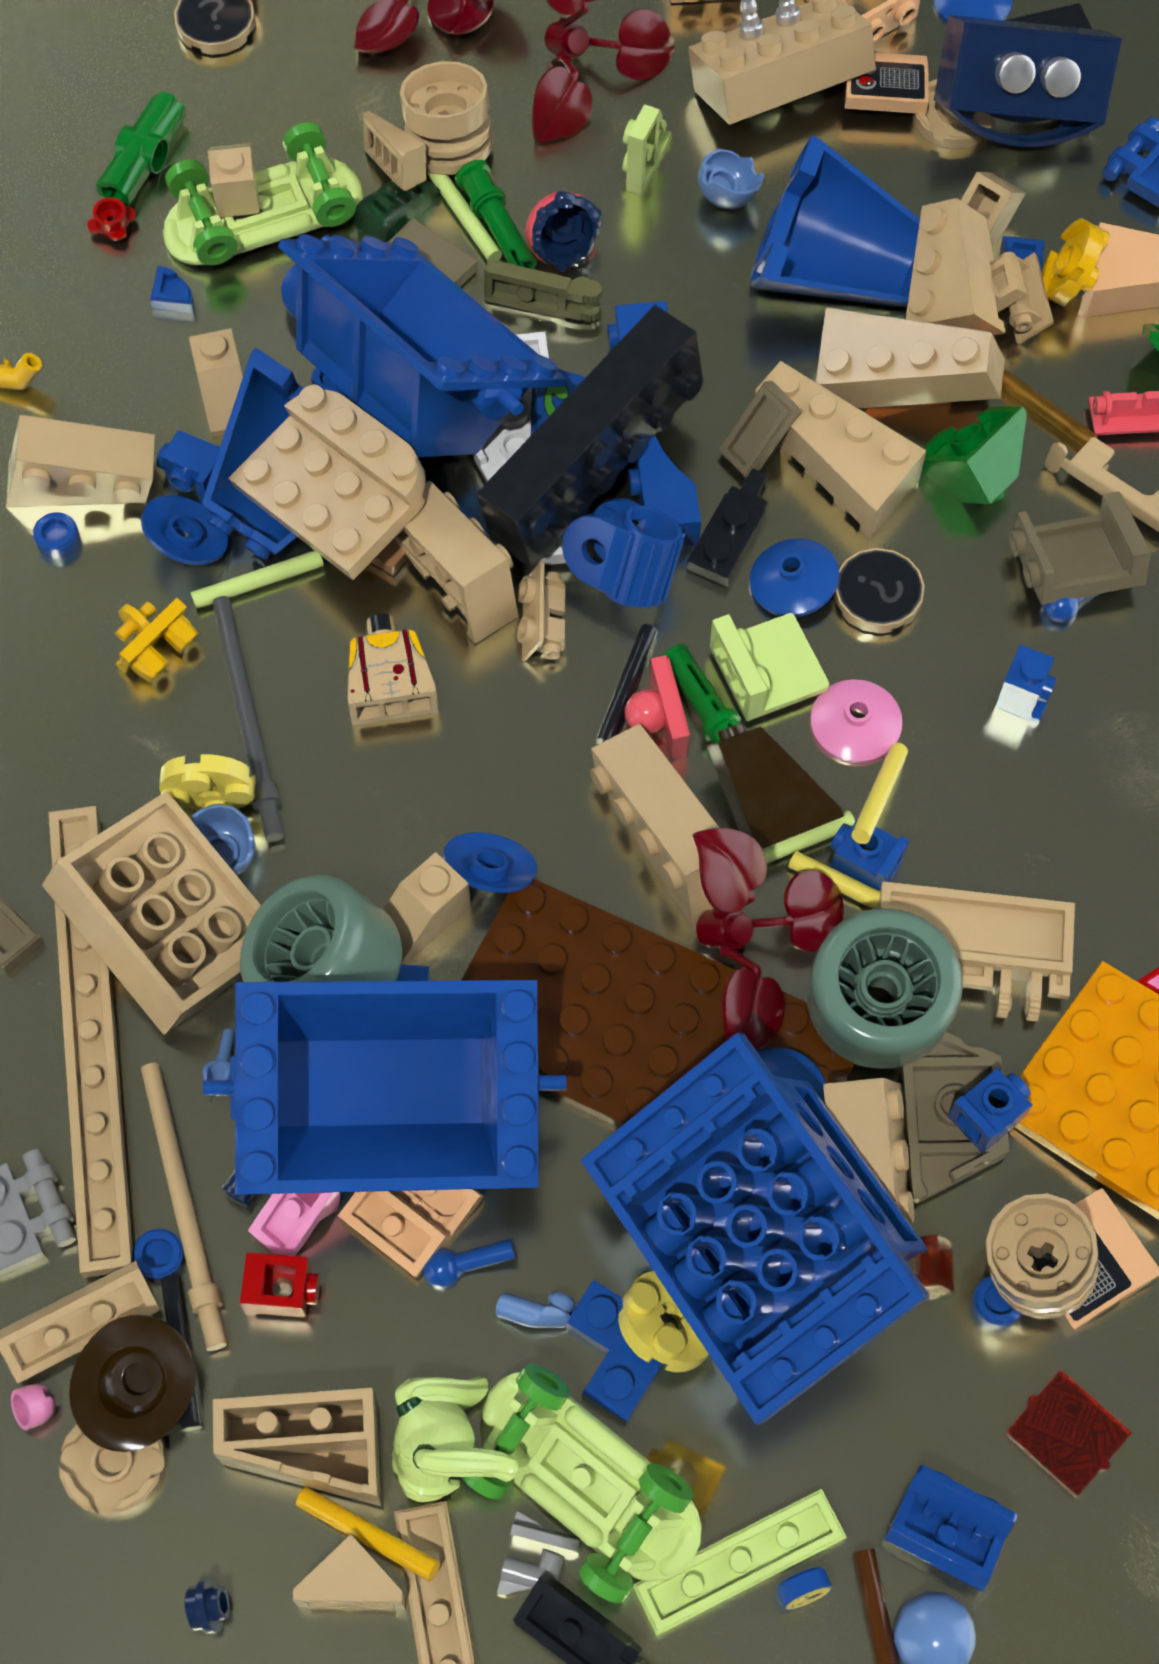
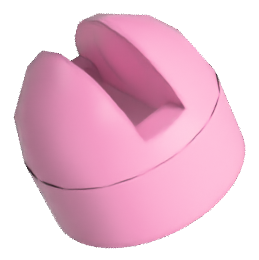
[11,1384,56,1430]

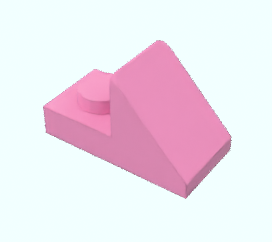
[248,1192,340,1256]

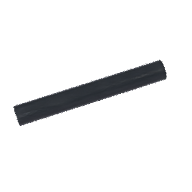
[595,624,658,744]
[160,1274,202,1432]

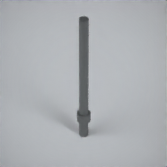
[213,596,284,842]

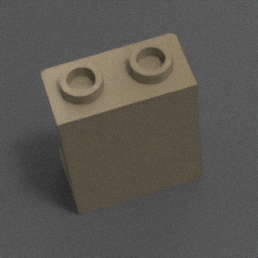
[1009,492,1151,605]

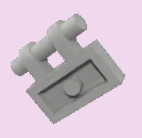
[0,1149,76,1277]

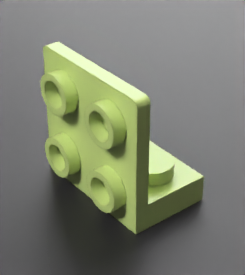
[709,613,829,721]

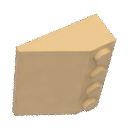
[42,791,261,1035]

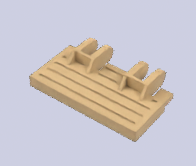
[879,881,1075,1022]

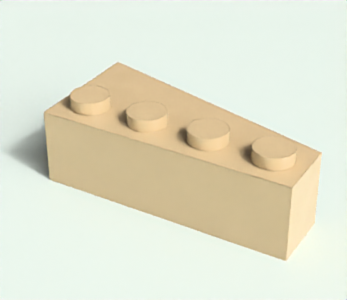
[816,308,1005,409]
[755,361,926,539]
[590,724,719,931]
[823,1078,920,1275]

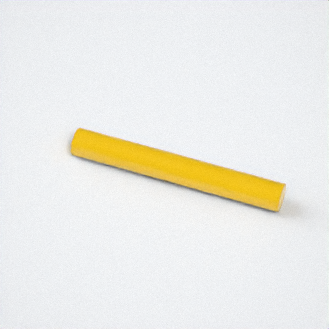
[296,1487,440,1582]

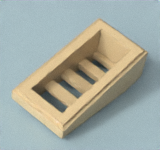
[363,111,426,191]

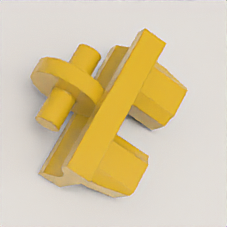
[115,598,198,683]

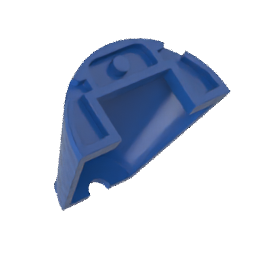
[750,135,920,308]
[201,347,304,561]

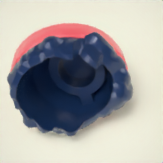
[525,191,603,273]

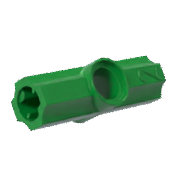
[96,91,186,205]

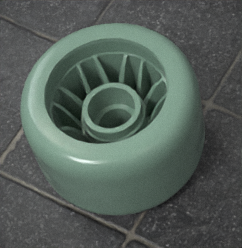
[240,875,402,982]
[806,908,963,1069]

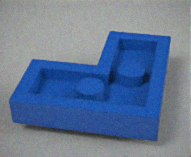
[566,1280,664,1426]

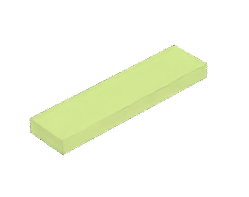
[632,1489,847,1638]

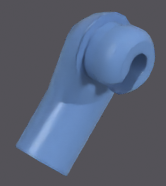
[496,1291,575,1328]

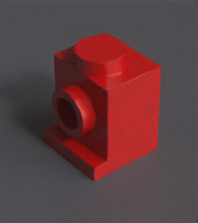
[240,1252,320,1317]

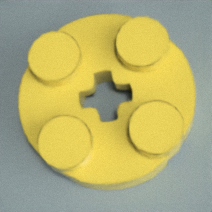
[159,754,256,811]
[618,1271,709,1372]

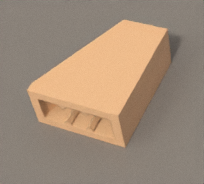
[1077,222,1159,317]

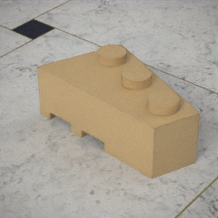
[906,198,1005,335]
[6,415,155,507]
[394,480,519,644]
[213,1388,382,1507]

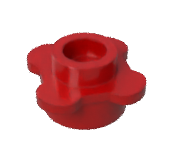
[87,197,136,241]

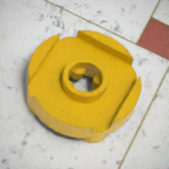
[1042,218,1110,307]

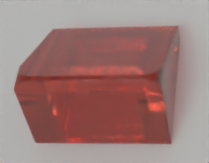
[916,1234,954,1292]

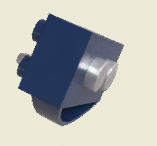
[934,15,1122,147]

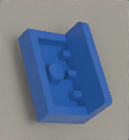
[885,1465,1017,1592]

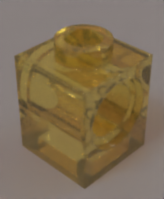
[647,1438,726,1522]

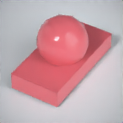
[624,655,690,760]

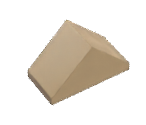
[292,1534,406,1609]

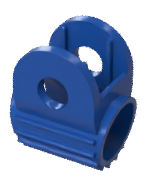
[562,498,685,608]

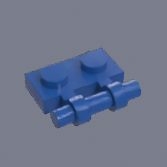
[1102,117,1159,207]

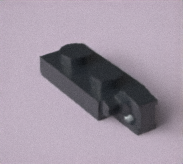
[686,468,768,587]
[513,1572,649,1664]

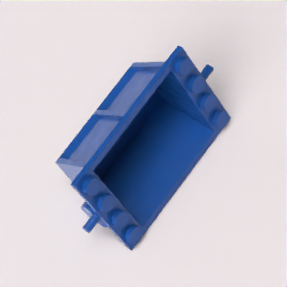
[278,234,567,457]
[203,980,567,1195]

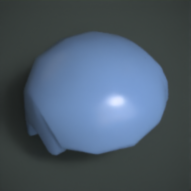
[697,149,765,210]
[191,804,256,875]
[894,1590,976,1664]

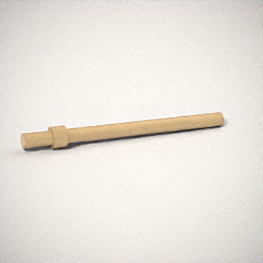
[141,1062,227,1351]

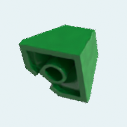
[921,406,1027,505]

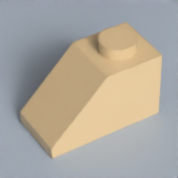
[208,143,260,218]
[961,172,1026,245]
[189,328,243,437]
[383,852,471,964]

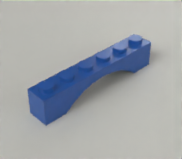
[607,301,701,547]

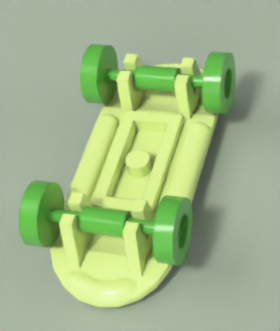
[163,122,364,265]
[462,1363,702,1603]

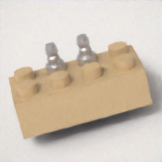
[688,0,876,125]

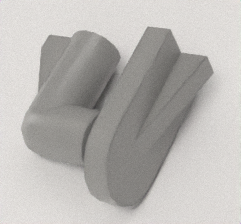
[497,1510,581,1595]

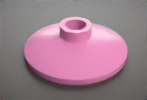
[810,679,903,764]

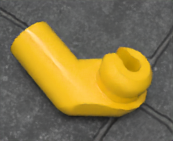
[0,353,42,390]

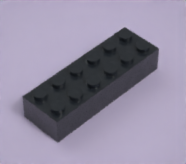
[476,305,703,568]

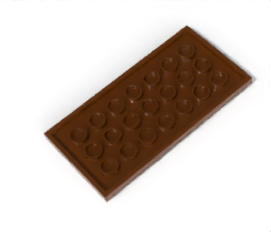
[461,879,855,1128]

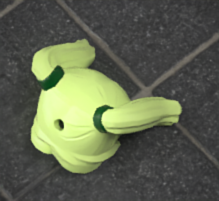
[391,1376,519,1502]

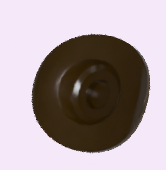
[69,1314,196,1452]

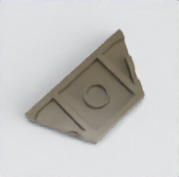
[900,1032,1010,1204]

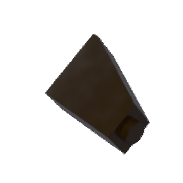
[707,722,844,849]

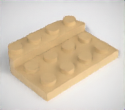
[228,385,425,580]

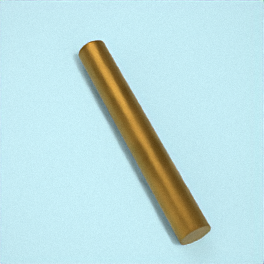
[1002,368,1098,447]

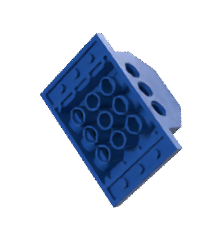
[580,1033,930,1425]

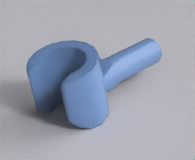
[203,1029,235,1080]

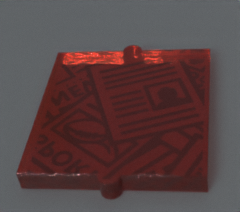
[1005,1370,1132,1498]

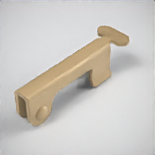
[1044,437,1159,533]

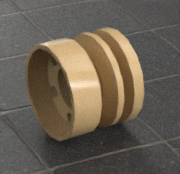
[400,61,493,175]
[986,1193,1099,1319]

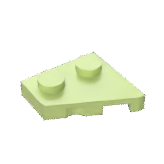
[622,104,672,196]

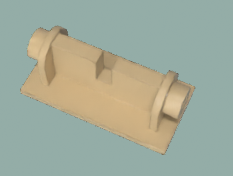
[999,252,1054,344]
[517,561,566,661]

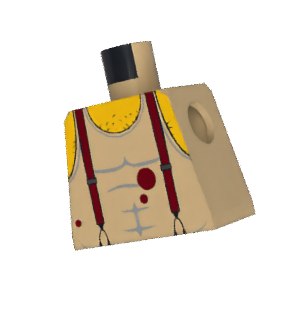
[347,614,439,725]

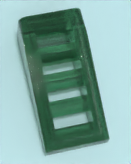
[354,180,441,242]

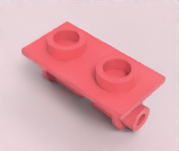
[1088,391,1159,435]

